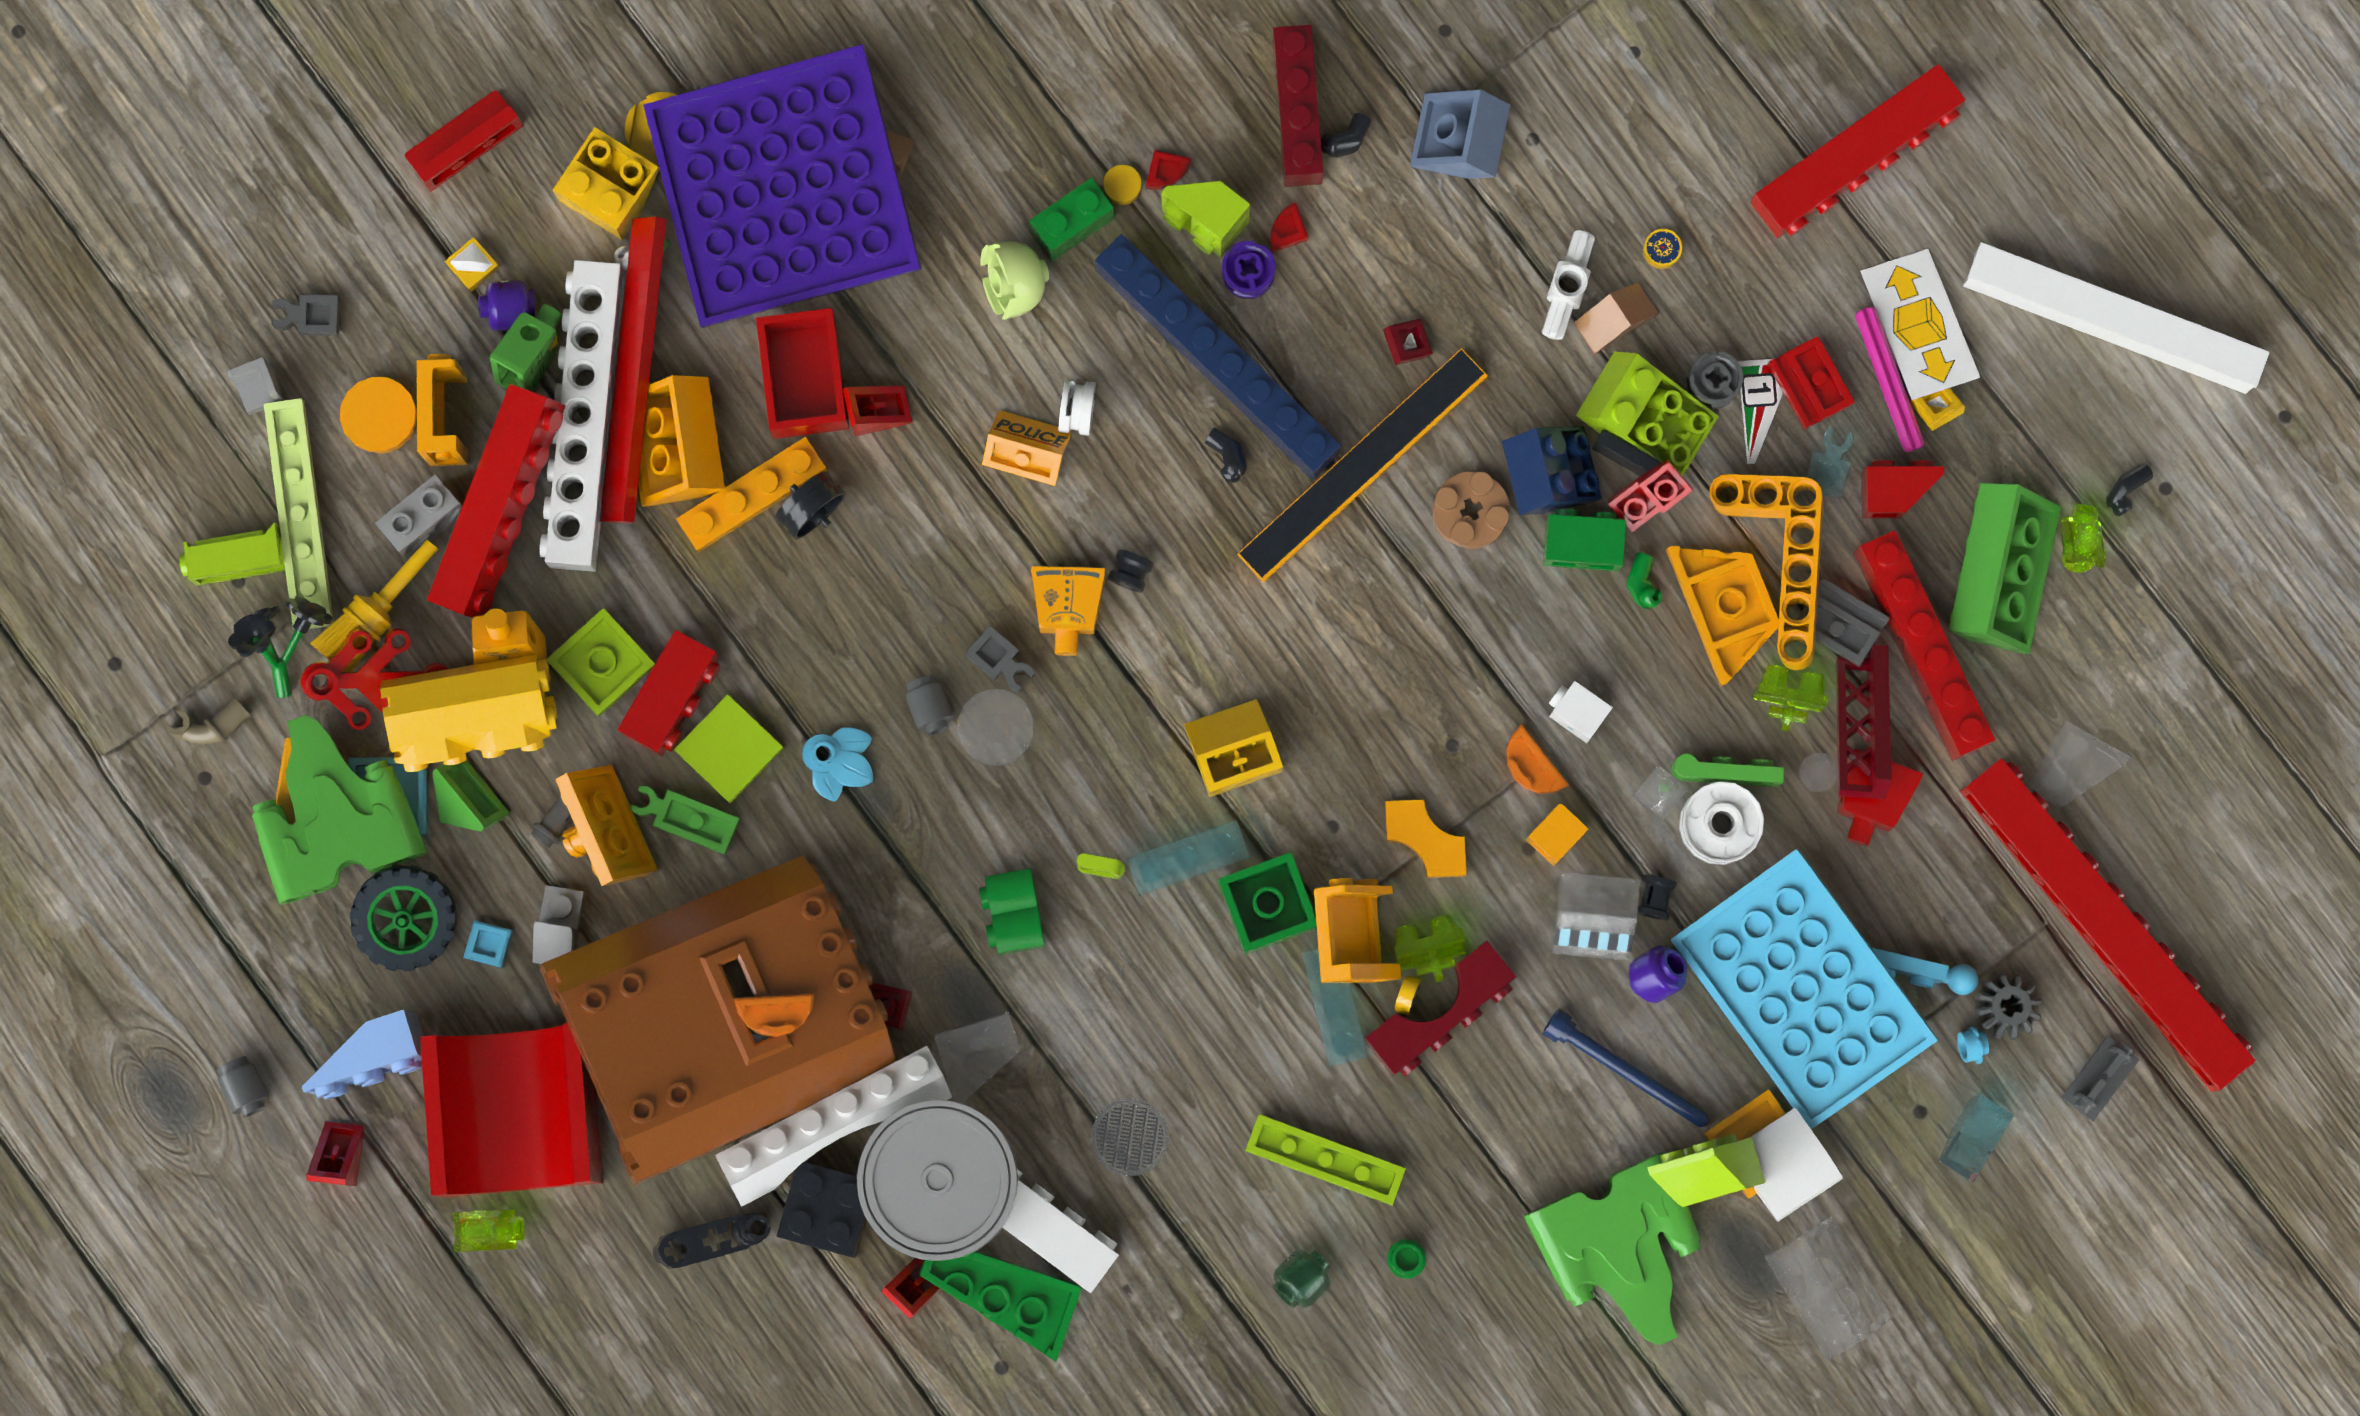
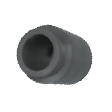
[905,675,954,736]
[217,1056,269,1118]

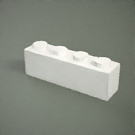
[1003,1169,1119,1293]

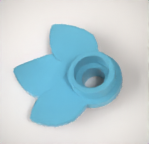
[802,727,873,802]

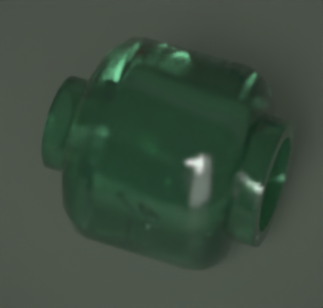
[1272,1250,1331,1309]

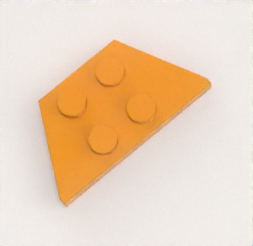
[1666,546,1779,687]

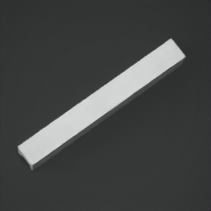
[1963,242,2270,394]

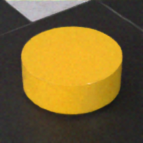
[1103,165,1142,205]

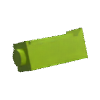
[179,522,285,586]

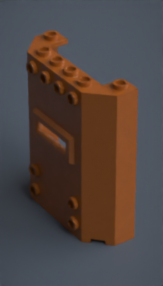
[540,855,899,1186]

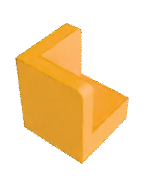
[1526,804,1589,866]

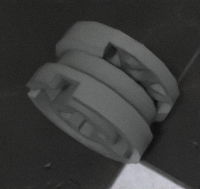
[1686,351,1744,409]

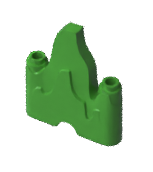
[252,715,428,905]
[1523,1151,1702,1345]

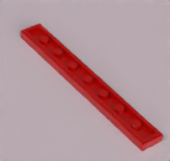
[600,216,667,523]

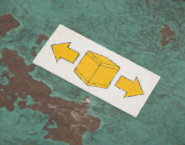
[1860,249,1980,400]

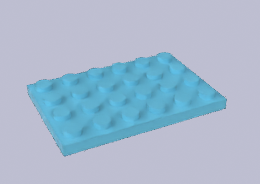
[1671,848,1938,1129]

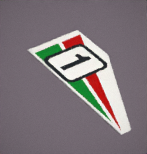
[1738,359,1783,464]

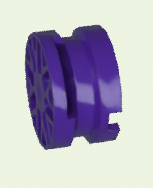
[1222,241,1275,299]

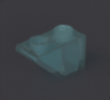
[1939,1094,2014,1183]

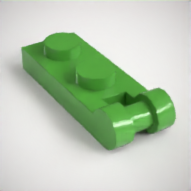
[1671,753,1784,787]

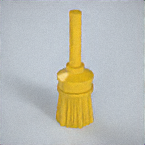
[310,539,438,672]

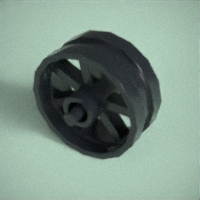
[775,471,846,540]

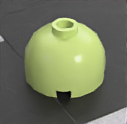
[980,241,1049,320]

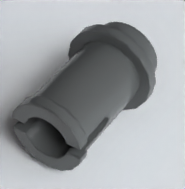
[531,797,572,848]

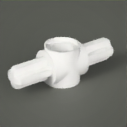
[1542,230,1595,340]

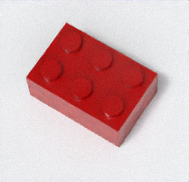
[756,308,849,439]

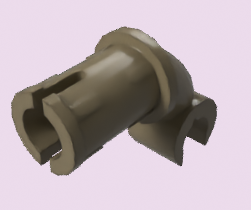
[164,698,252,744]

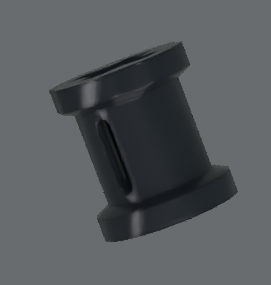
[1635,875,1677,921]

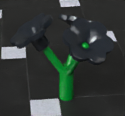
[228,596,333,698]

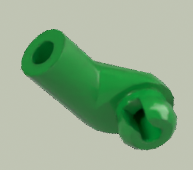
[1626,552,1662,609]

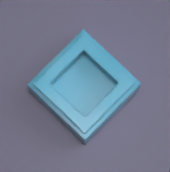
[463,920,513,968]

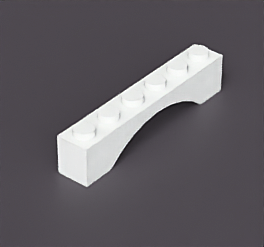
[715,1046,952,1207]

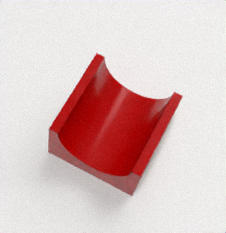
[420,1023,603,1198]

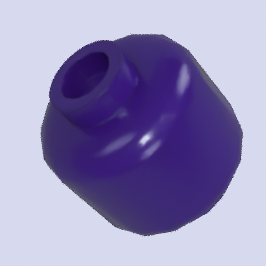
[478,280,535,331]
[1629,946,1687,1003]

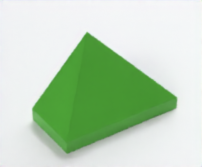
[433,760,510,832]

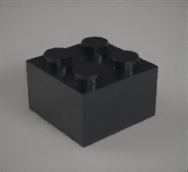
[776,1162,867,1258]

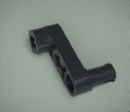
[653,1213,771,1269]

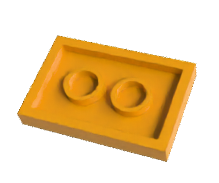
[555,765,658,886]

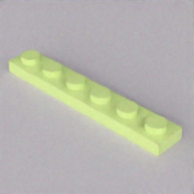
[264,398,334,630]

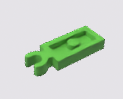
[630,786,741,855]

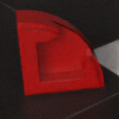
[1146,150,1191,190]
[1270,202,1308,253]

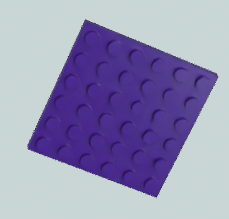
[643,44,922,328]

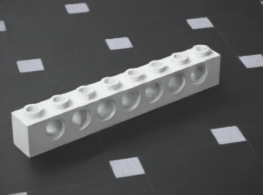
[540,260,625,572]

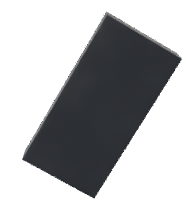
[1592,430,1662,476]

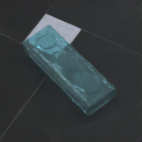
[1127,820,1249,896]
[1302,949,1367,1067]

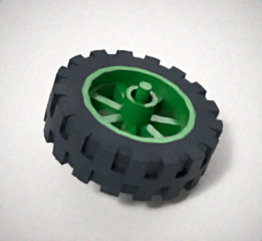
[350,865,456,971]

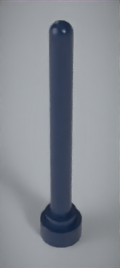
[1542,1008,1709,1127]

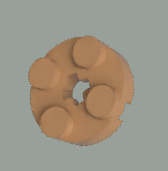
[1432,471,1510,550]

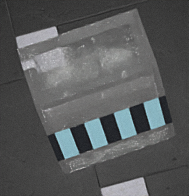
[1552,872,1640,961]

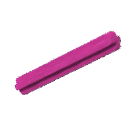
[1855,307,1925,452]

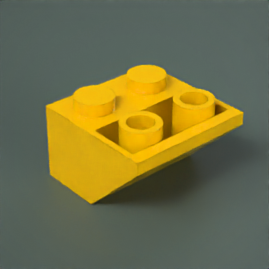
[553,127,659,240]
[1184,699,1283,797]

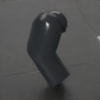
[1321,113,1371,158]
[1204,427,1247,483]
[2106,463,2153,517]

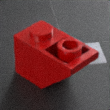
[1861,460,1944,519]

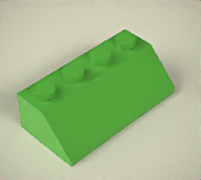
[1949,483,2061,654]

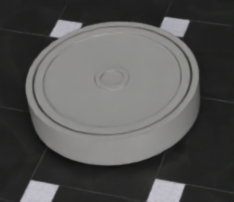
[857,1100,1018,1261]

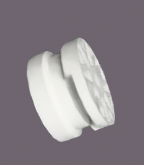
[1059,379,1096,436]

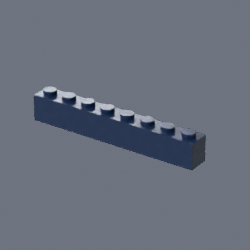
[1094,234,1341,481]

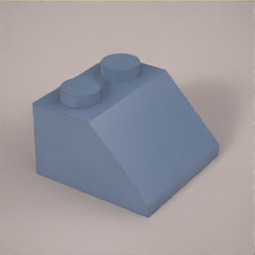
[1410,90,1510,179]

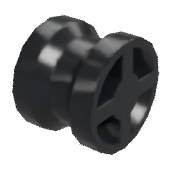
[1107,550,1154,593]

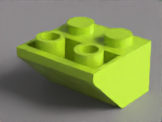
[1161,181,1250,258]
[1647,1134,1766,1207]

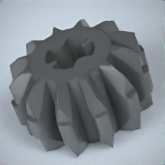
[1974,974,2042,1040]

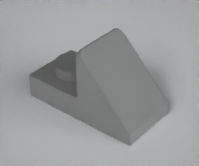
[532,885,586,964]

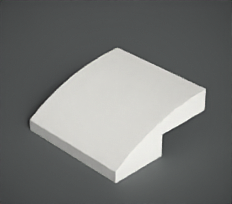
[1750,1108,1843,1222]

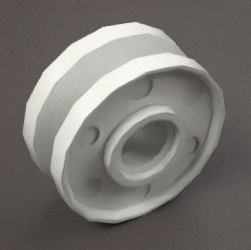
[1679,782,1764,865]

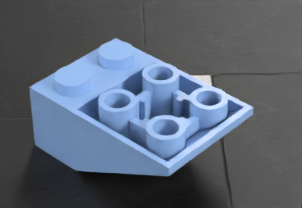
[302,1009,424,1100]

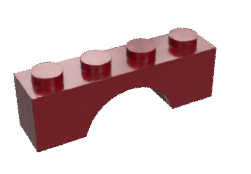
[1272,25,1323,187]
[1364,941,1516,1077]

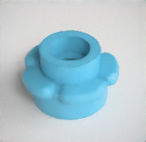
[1957,1026,1989,1064]

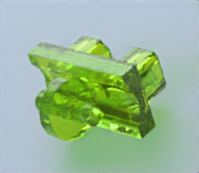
[2060,504,2106,573]
[1753,665,1828,732]
[1394,914,1466,983]
[452,1210,525,1252]

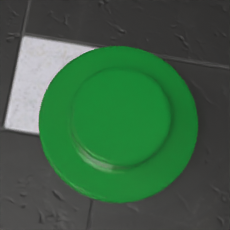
[1387,1239,1426,1279]

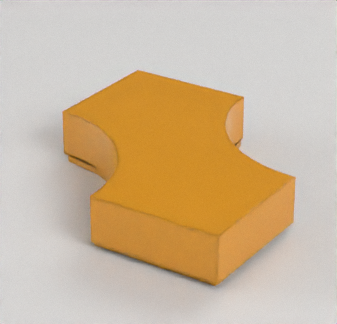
[1385,800,1466,878]

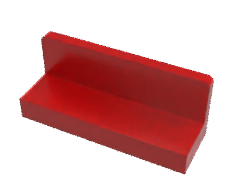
[405,90,523,192]

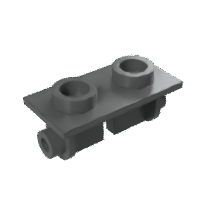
[2061,1036,2139,1122]

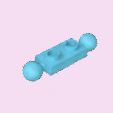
[1872,948,1979,995]

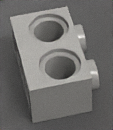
[375,474,462,560]

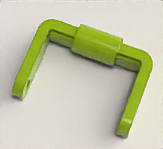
[1076,853,1125,879]

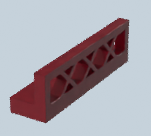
[1836,645,1892,799]

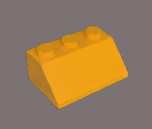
[638,375,725,507]

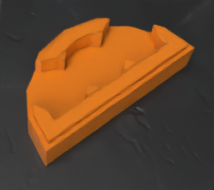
[1506,724,1569,794]
[734,994,814,1037]

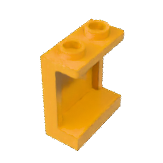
[417,354,469,466]
[1314,878,1401,983]

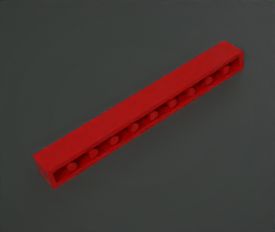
[1959,758,2256,1092]

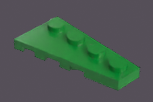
[919,1251,1082,1362]

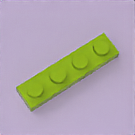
[1245,1114,1406,1206]

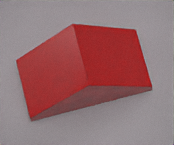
[842,386,913,437]
[306,1121,364,1187]
[881,1258,940,1319]

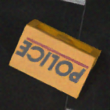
[982,410,1072,486]

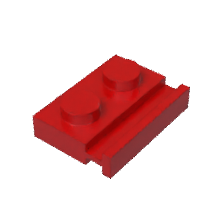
[1767,336,1855,431]

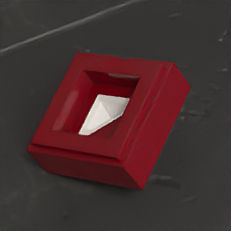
[1383,318,1433,365]

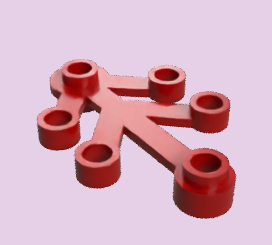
[300,628,449,730]

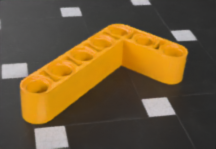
[1709,474,1824,670]

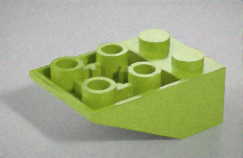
[1576,351,1719,476]

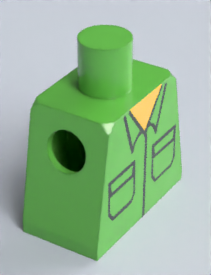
[490,304,562,392]

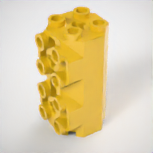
[380,654,558,772]

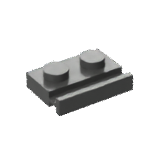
[1797,578,1890,667]

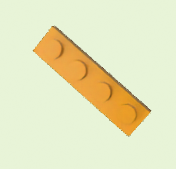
[676,436,827,553]

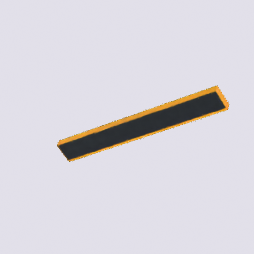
[1238,348,1488,583]

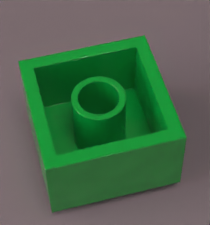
[1217,852,1317,956]

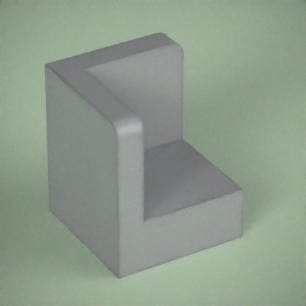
[227,357,285,415]

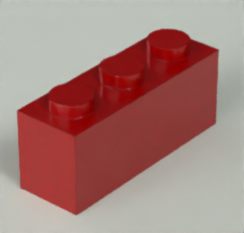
[617,629,721,757]

